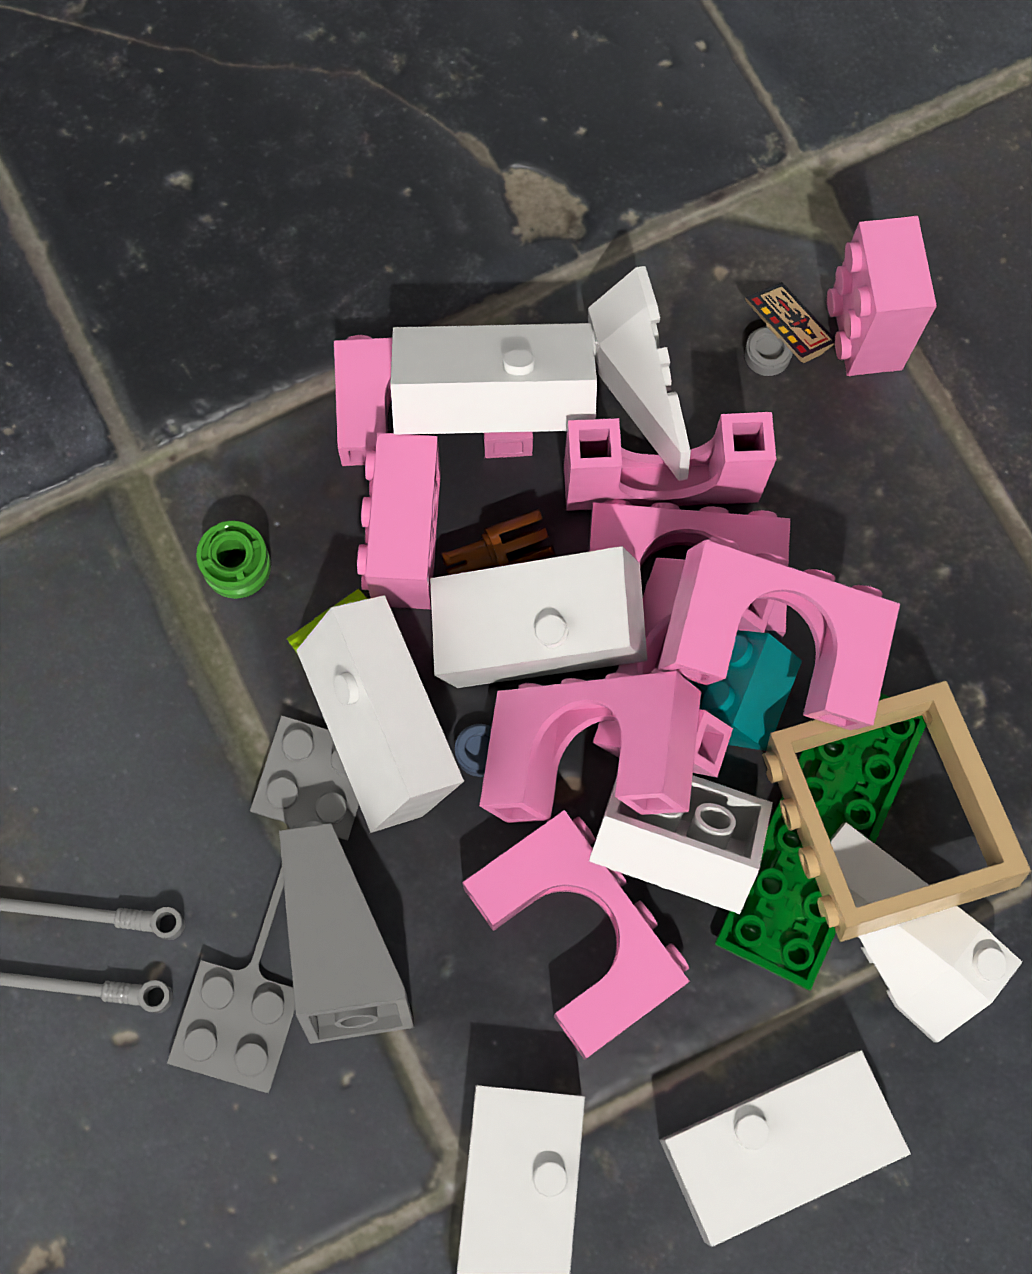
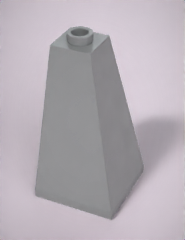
[279,821,414,1044]

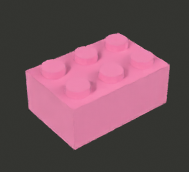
[827,216,937,376]
[357,433,441,609]

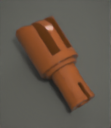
[441,509,555,575]

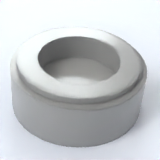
[744,326,793,376]

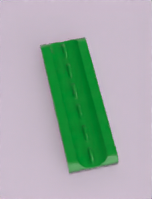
[714,693,926,991]

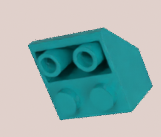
[687,630,802,751]

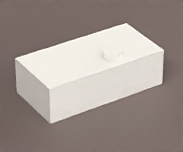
[390,323,597,435]
[430,546,648,688]
[296,595,464,833]
[659,1050,911,1247]
[457,1085,585,1274]

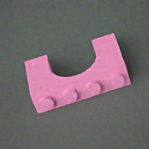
[334,335,533,466]
[564,412,776,511]
[588,499,790,642]
[658,537,900,730]
[593,558,775,777]
[480,668,701,823]
[463,810,690,1060]

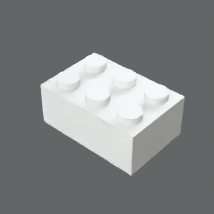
[589,775,773,914]

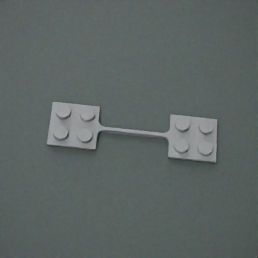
[167,716,359,1094]

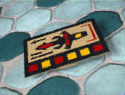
[745,282,835,363]

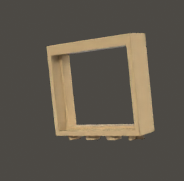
[762,681,1031,942]

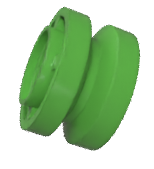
[196,521,271,599]

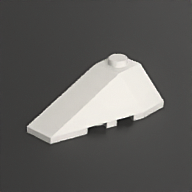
[588,266,691,481]
[829,823,1022,1042]

